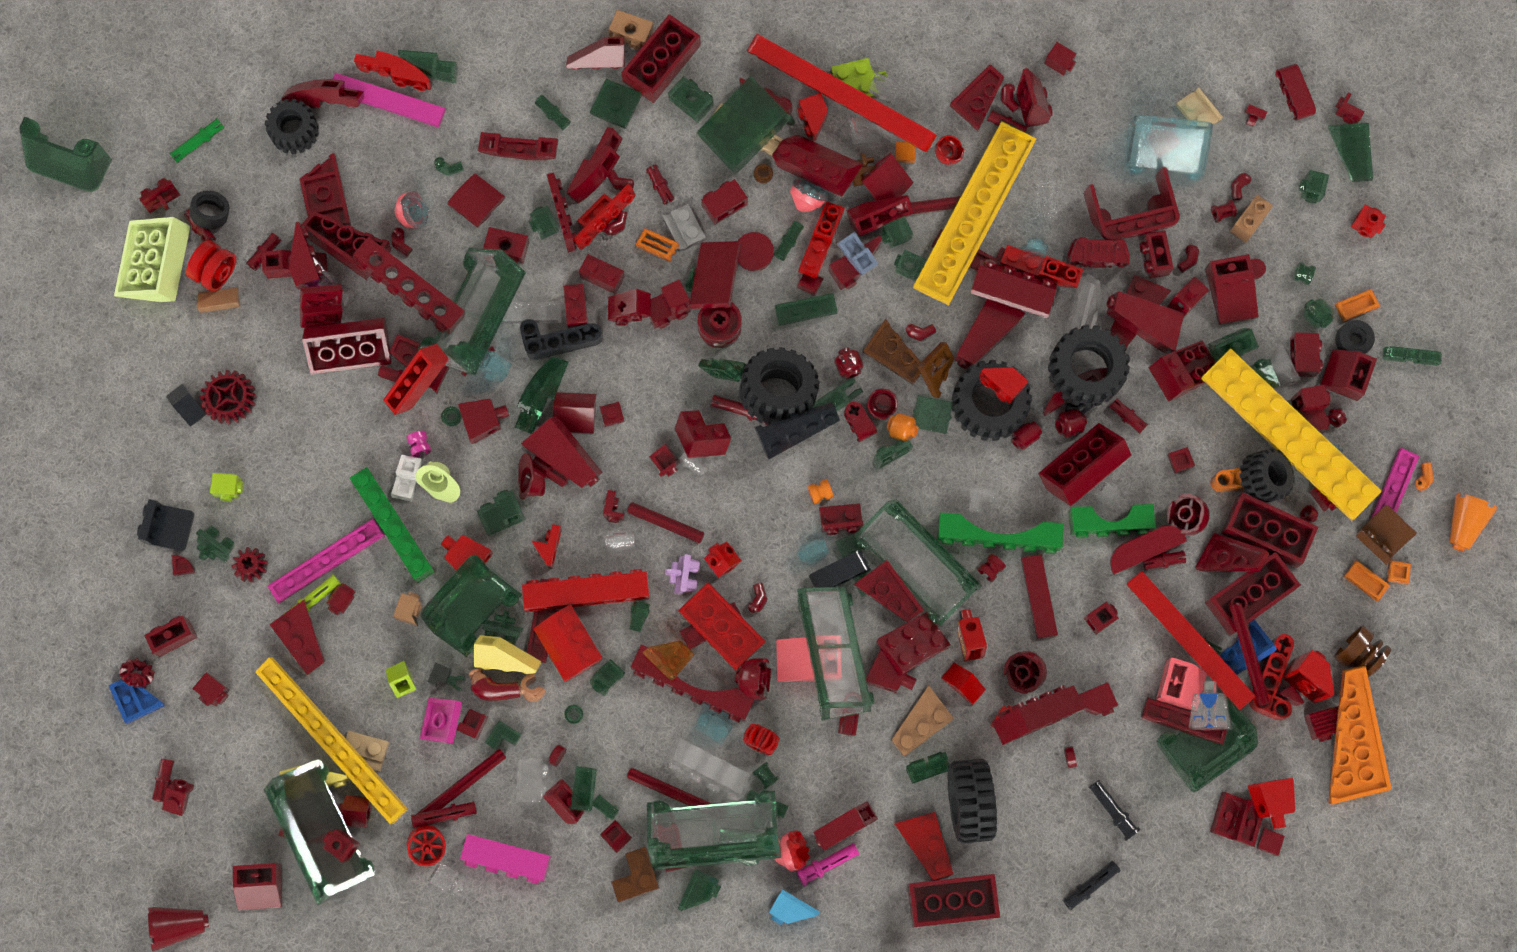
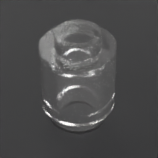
[605,529,635,552]

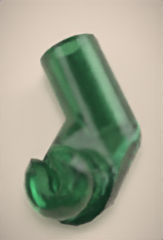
[434,157,464,176]

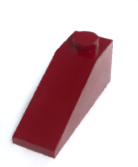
[846,195,913,236]
[828,236,882,290]

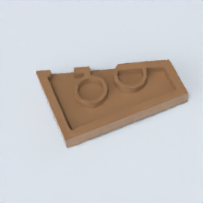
[891,685,954,757]

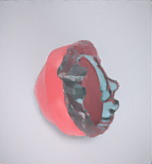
[790,179,828,212]
[394,191,429,229]

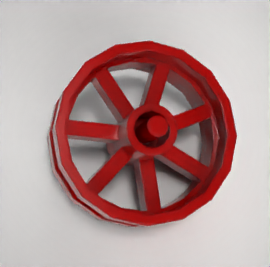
[406,825,446,867]

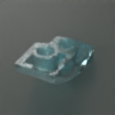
[1025,238,1048,256]

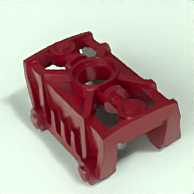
[1066,237,1130,268]

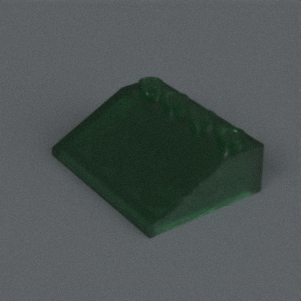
[696,76,792,174]

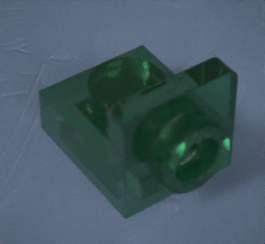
[590,659,625,696]

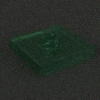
[590,78,642,129]

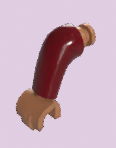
[468,668,546,702]

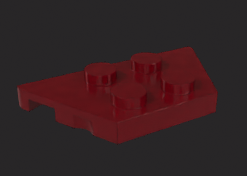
[299,153,351,226]

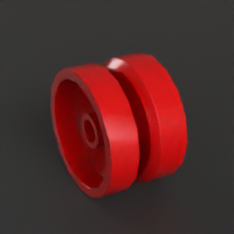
[186,240,237,292]

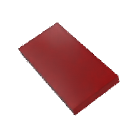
[678,582,766,671]

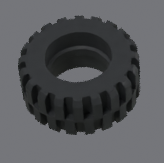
[1048,325,1130,407]
[739,347,819,425]
[952,360,1032,441]
[948,759,997,844]

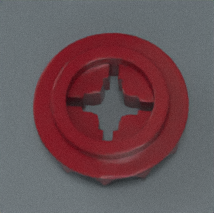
[119,658,155,687]

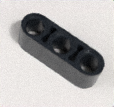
[809,550,871,595]

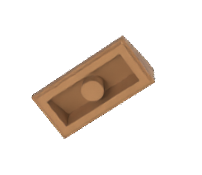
[197,287,240,313]

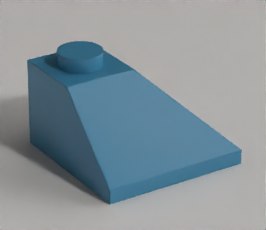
[769,889,820,925]

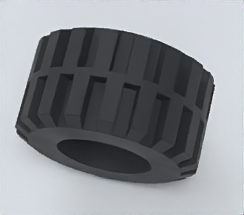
[265,99,319,154]
[1239,448,1294,503]

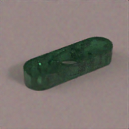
[1382,346,1442,366]

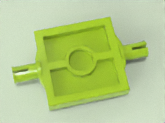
[831,58,887,98]

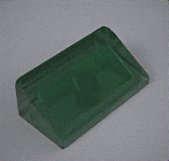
[570,766,597,812]

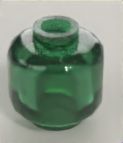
[1303,299,1334,328]

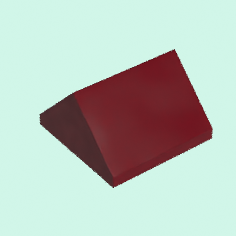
[553,392,597,434]

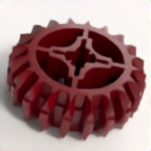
[200,370,257,424]

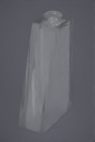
[1064,275,1102,357]

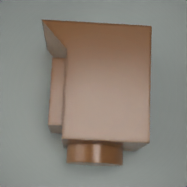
[393,592,423,626]

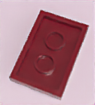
[876,612,951,675]

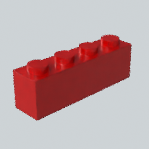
[383,344,449,415]

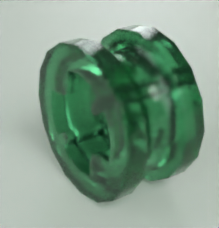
[564,705,584,724]

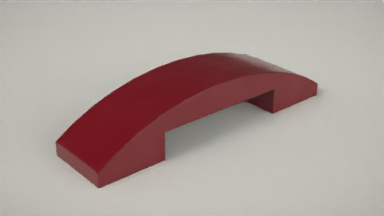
[478,132,559,160]
[1043,368,1107,416]

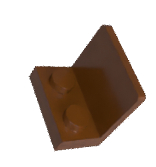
[1356,505,1417,565]

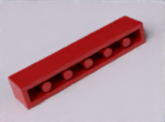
[522,569,649,613]

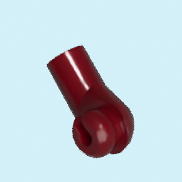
[1001,83,1020,113]
[1231,173,1251,200]
[604,210,627,236]
[906,324,937,341]
[748,583,767,613]

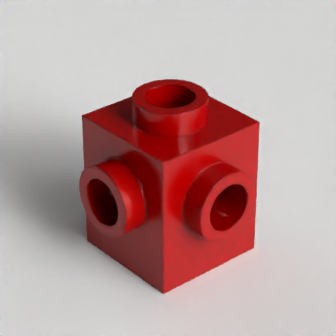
[1351,204,1386,238]
[704,542,742,578]

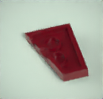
[950,64,1004,131]
[1195,533,1269,572]
[853,560,924,623]
[269,599,325,675]

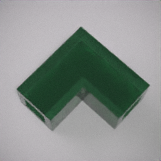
[485,720,522,750]

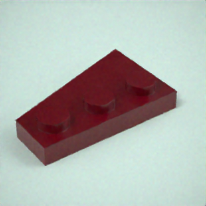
[389,334,454,394]

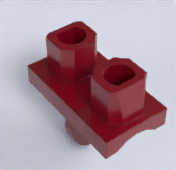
[139,178,180,214]

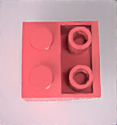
[1156,657,1207,713]

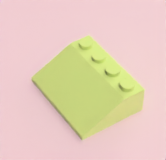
[114,217,190,302]

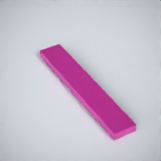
[333,73,446,128]
[267,518,385,603]

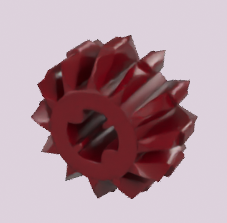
[231,547,268,583]

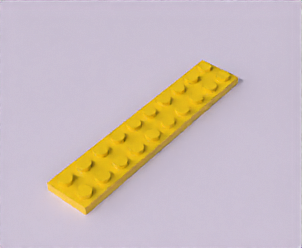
[913,121,1036,306]
[1201,348,1382,521]

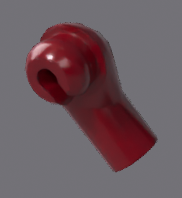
[607,170,634,191]
[391,227,413,257]
[1177,244,1199,273]

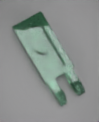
[813,378,863,412]

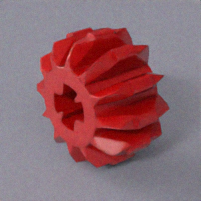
[743,724,780,755]

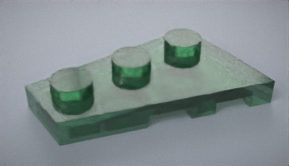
[1328,123,1373,182]

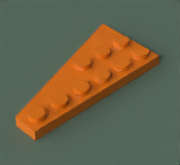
[1328,666,1392,805]

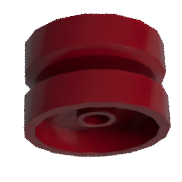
[697,302,742,348]

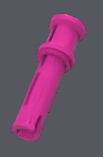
[796,843,859,887]

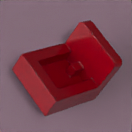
[1335,92,1365,125]
[649,443,681,477]
[162,779,194,816]

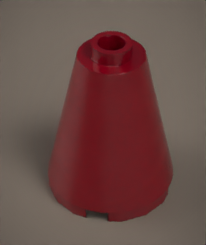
[148,907,209,951]

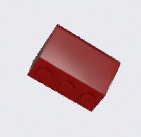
[533,604,602,682]
[1282,650,1334,704]

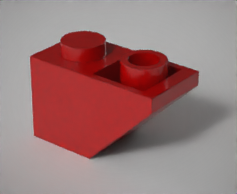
[796,93,828,141]
[979,367,1028,404]

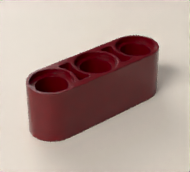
[1275,64,1316,121]

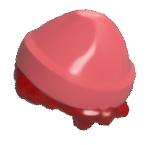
[774,830,810,872]

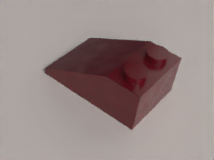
[1016,68,1053,127]

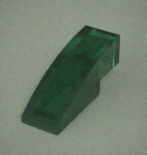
[398,50,458,83]

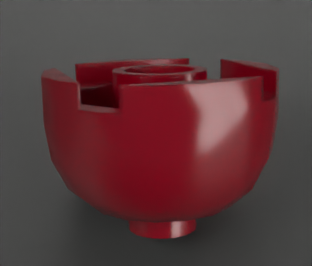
[1167,493,1210,535]
[1004,651,1047,694]
[735,658,771,700]

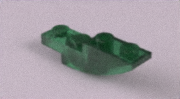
[514,357,569,434]

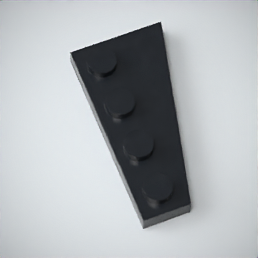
[754,402,840,459]

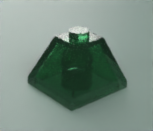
[677,869,721,912]

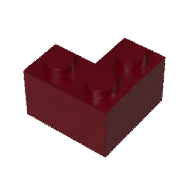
[649,279,691,329]
[1291,385,1331,434]
[674,410,731,458]

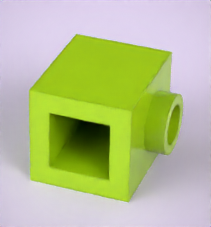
[210,473,244,502]
[385,661,416,698]

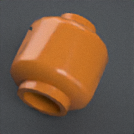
[887,413,919,442]

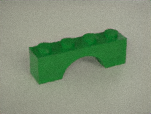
[1069,504,1156,538]

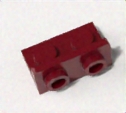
[819,503,863,535]

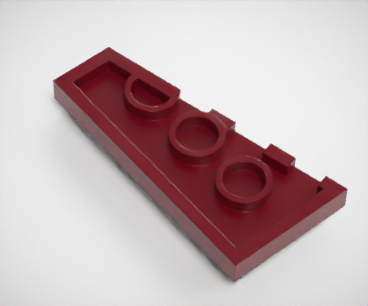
[547,172,576,253]
[1110,275,1171,348]

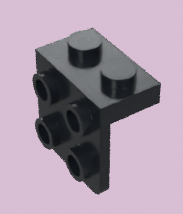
[137,499,195,551]

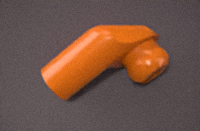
[1415,463,1434,491]

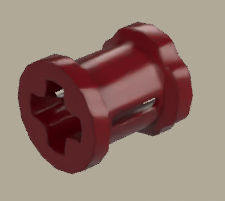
[1211,200,1237,223]

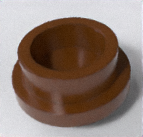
[754,164,773,184]

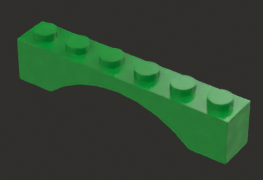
[350,467,435,583]
[937,512,1064,554]

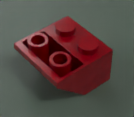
[1320,350,1377,401]
[233,863,282,910]

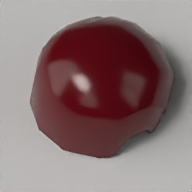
[867,388,898,420]

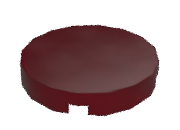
[738,232,774,271]

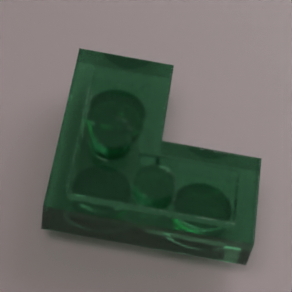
[873,440,913,470]

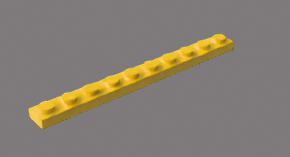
[255,657,408,825]

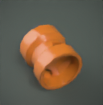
[807,479,834,505]

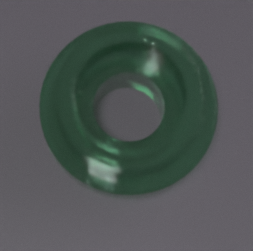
[441,406,462,427]

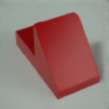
[532,524,562,569]

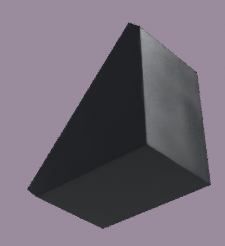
[166,384,206,427]

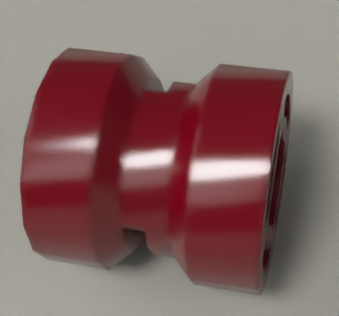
[977,554,1006,582]

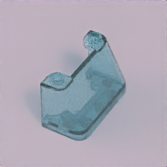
[1124,115,1213,180]

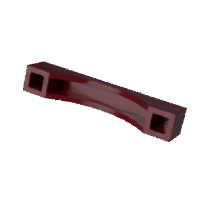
[631,644,755,723]

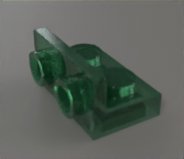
[698,358,746,382]

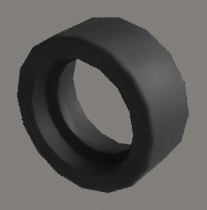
[189,190,230,229]

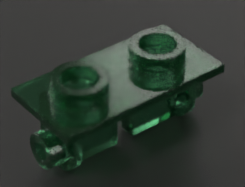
[906,751,949,784]

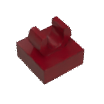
[1244,104,1267,127]

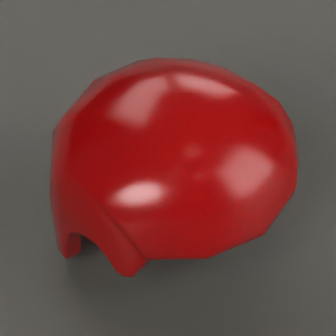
[934,135,965,165]

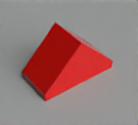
[941,663,986,705]

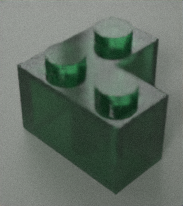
[477,489,526,536]

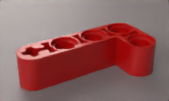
[1249,634,1294,720]

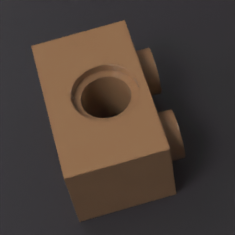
[608,10,654,50]
[1230,195,1273,243]

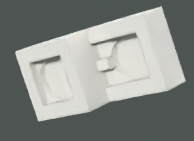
[391,455,422,502]

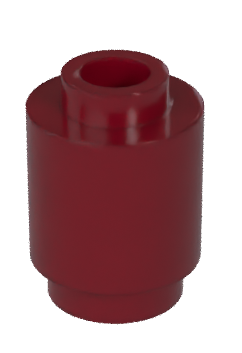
[1011,421,1042,450]
[326,583,356,615]

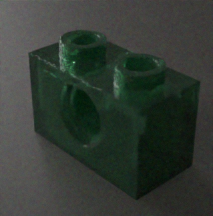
[668,76,714,123]
[1208,328,1259,362]

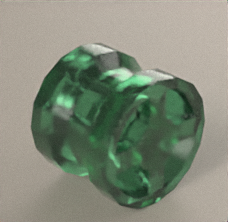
[1293,262,1316,285]

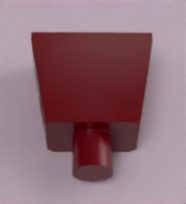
[1167,277,1209,319]
[458,399,509,444]
[864,649,917,693]

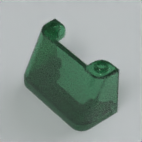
[19,117,112,192]
[421,555,522,657]
[1157,693,1258,792]

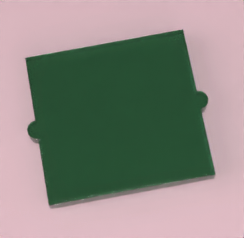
[913,395,953,434]

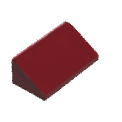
[543,779,587,824]

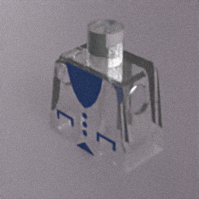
[1189,681,1233,730]

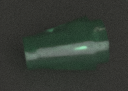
[629,600,651,632]

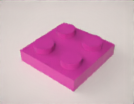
[420,698,462,744]

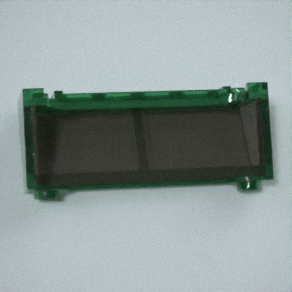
[263,758,375,906]

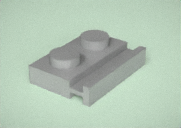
[662,204,706,251]

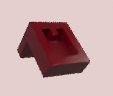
[603,490,624,523]

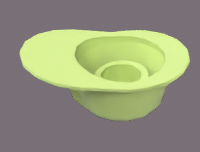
[415,461,460,503]

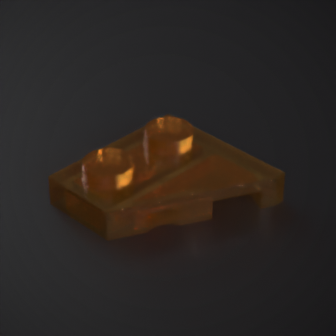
[643,640,695,681]

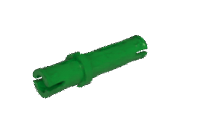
[169,118,225,163]

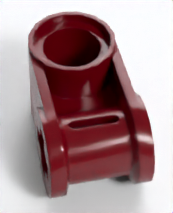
[844,401,877,442]

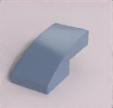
[837,232,878,276]

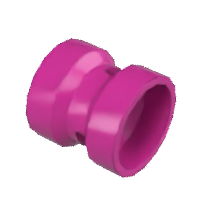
[406,431,431,457]

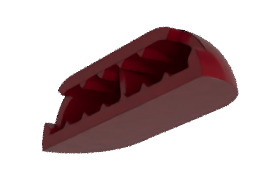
[1110,525,1187,575]

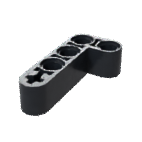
[520,319,603,360]

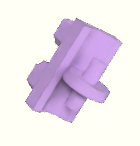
[665,554,700,594]

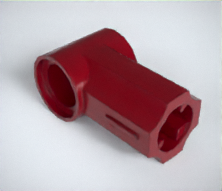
[838,693,861,736]

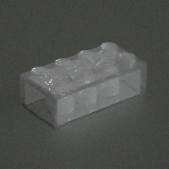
[666,737,754,804]

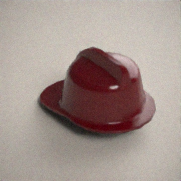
[518,453,546,500]

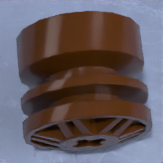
[1334,625,1392,677]

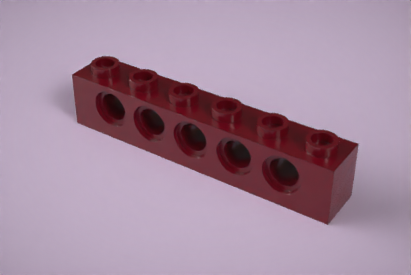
[353,237,465,335]

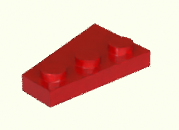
[894,812,954,880]

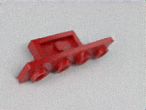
[573,184,636,250]

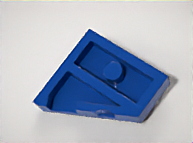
[108,679,165,724]

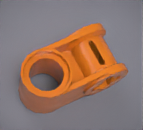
[1210,467,1244,492]

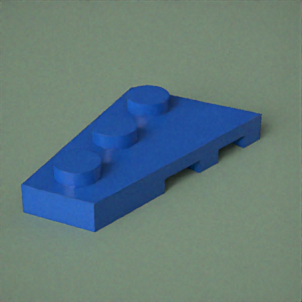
[1220,619,1277,675]

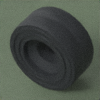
[1335,320,1375,354]

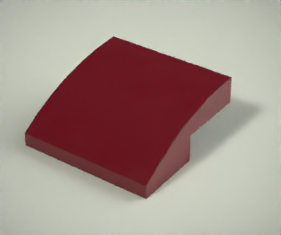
[861,152,914,200]
[447,173,505,228]
[300,284,343,328]
[1210,792,1263,847]

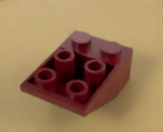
[1205,254,1259,325]
[1148,340,1216,402]

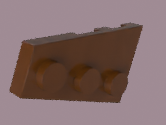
[863,319,921,385]

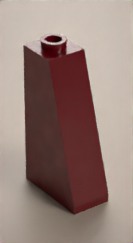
[1106,291,1184,354]
[955,299,1025,369]
[521,416,603,488]

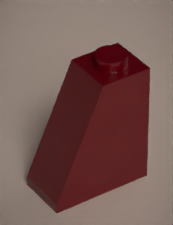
[813,801,878,851]

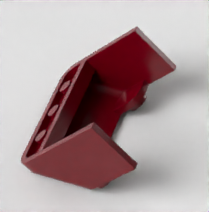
[1083,167,1180,240]

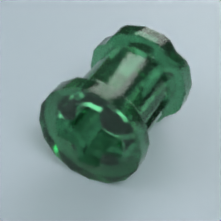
[752,762,780,790]

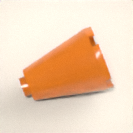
[1449,493,1498,552]

